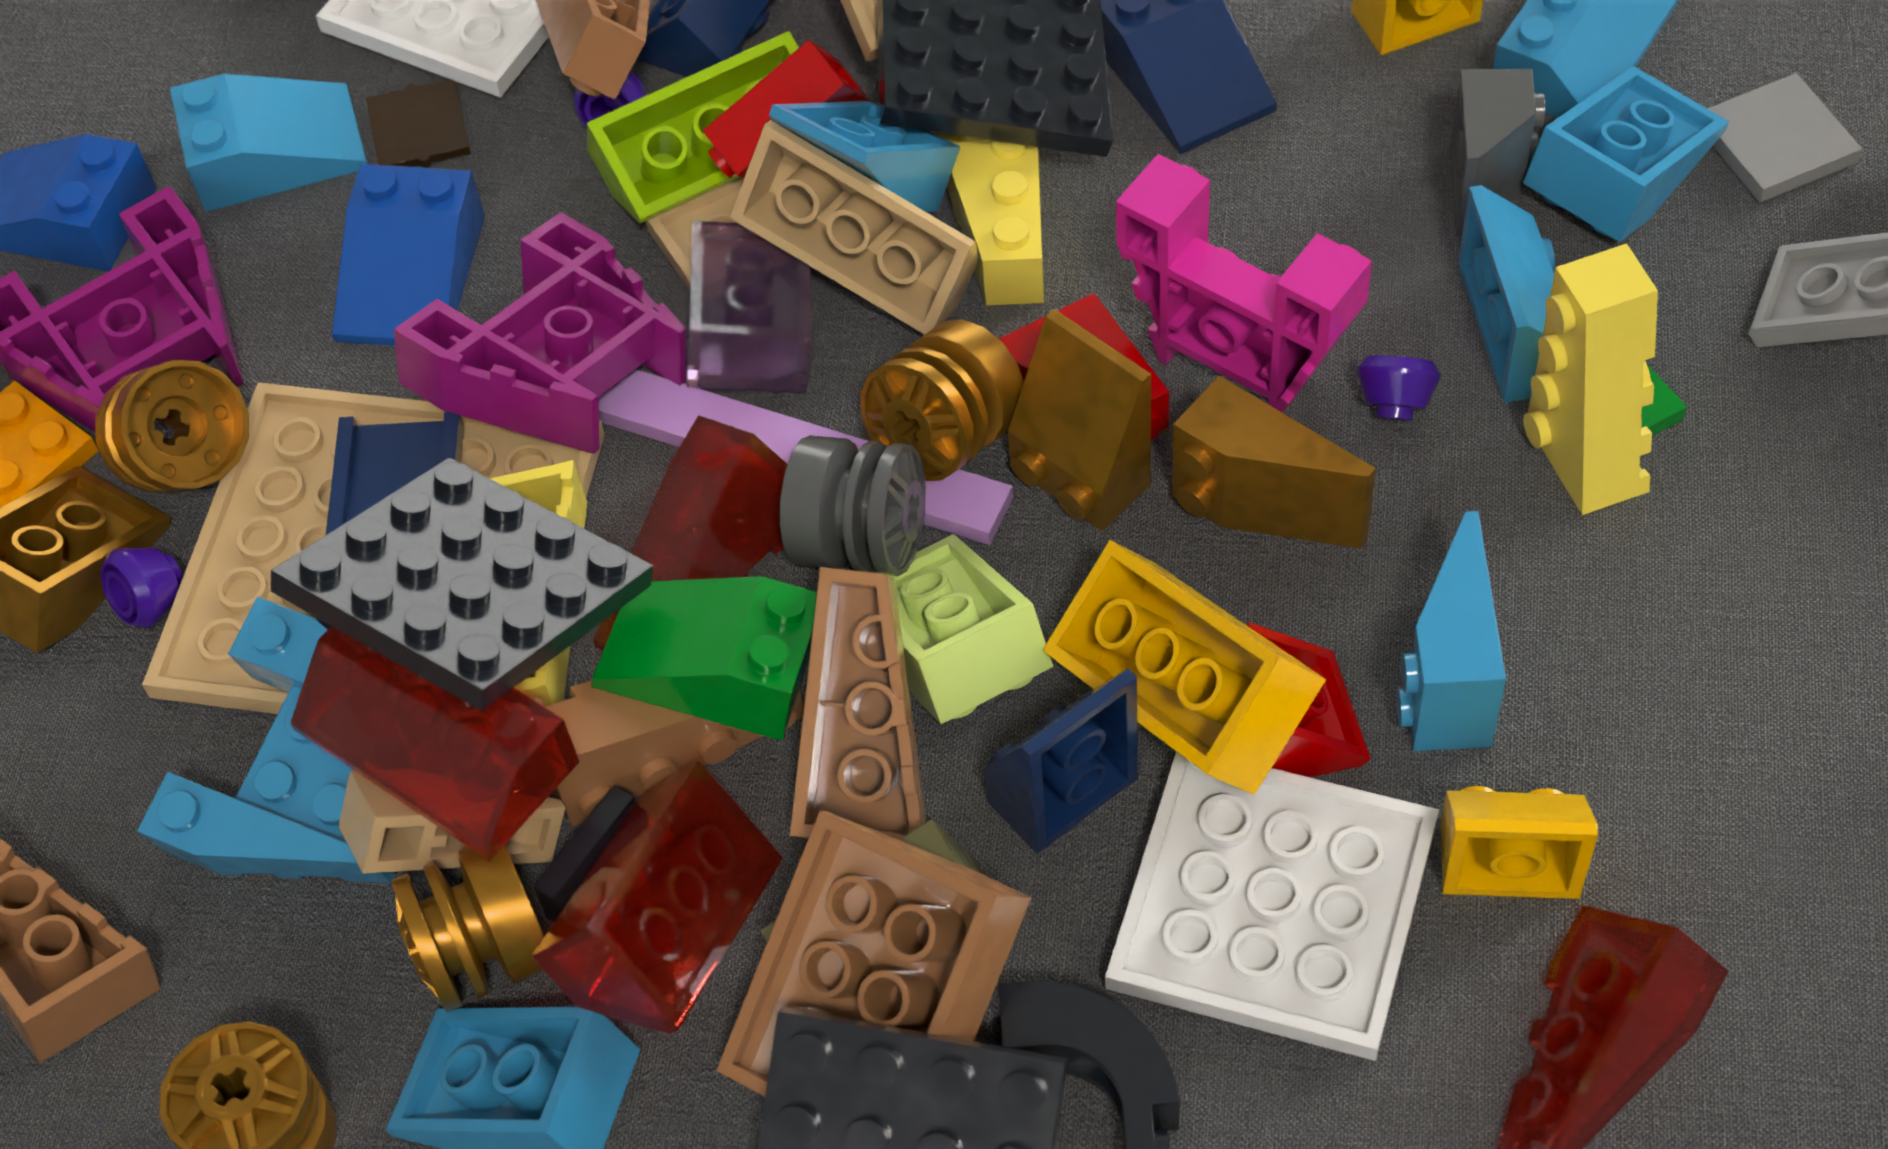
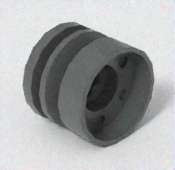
[780,435,926,576]

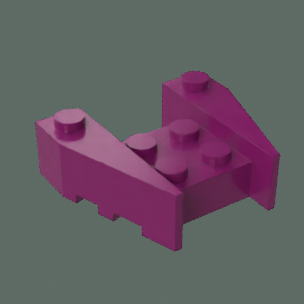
[0,186,244,433]
[394,212,686,454]

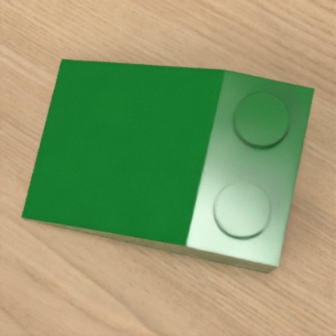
[591,576,817,741]

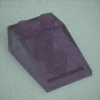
[687,220,811,393]

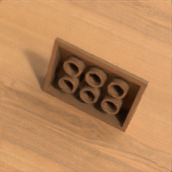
[716,810,1032,1097]

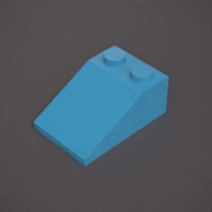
[1523,66,1729,242]
[170,74,368,212]
[769,101,961,212]
[1396,511,1506,751]
[386,1006,641,1149]

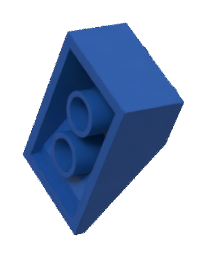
[0,134,156,272]
[332,164,485,346]

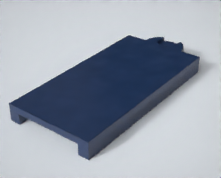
[316,411,464,656]

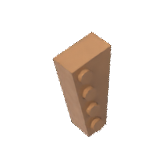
[536,0,650,100]
[790,567,927,840]
[518,680,804,828]
[0,838,161,1063]

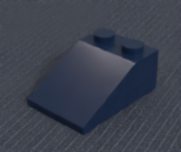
[1101,0,1277,154]
[984,669,1138,854]

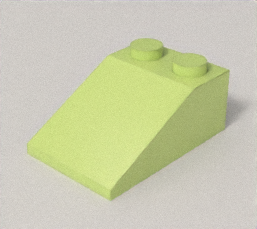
[876,534,1053,724]

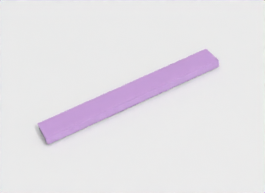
[598,369,1013,545]

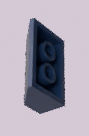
[636,0,770,77]

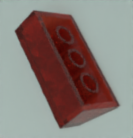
[290,626,580,861]
[531,761,783,1034]

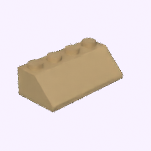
[729,120,978,335]

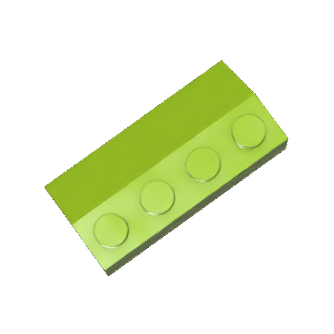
[587,31,799,224]

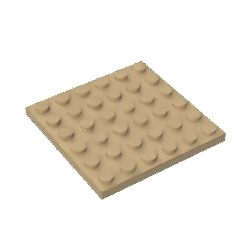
[142,382,605,745]

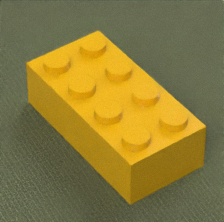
[1042,540,1326,795]

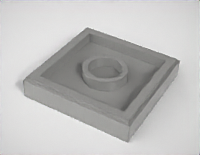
[1707,73,1863,203]

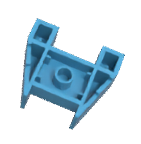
[137,597,457,883]

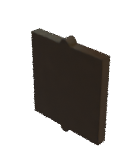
[366,79,471,168]

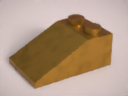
[1008,309,1151,532]
[1172,376,1376,548]
[0,466,170,653]

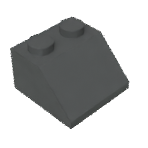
[1450,69,1545,236]

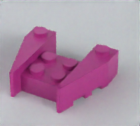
[1116,154,1372,413]

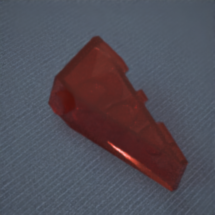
[593,415,788,650]
[1497,905,1729,1149]

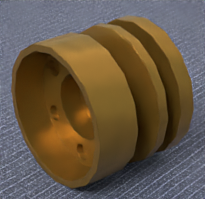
[860,320,1024,481]
[96,360,249,492]
[391,834,555,1013]
[159,1021,336,1149]

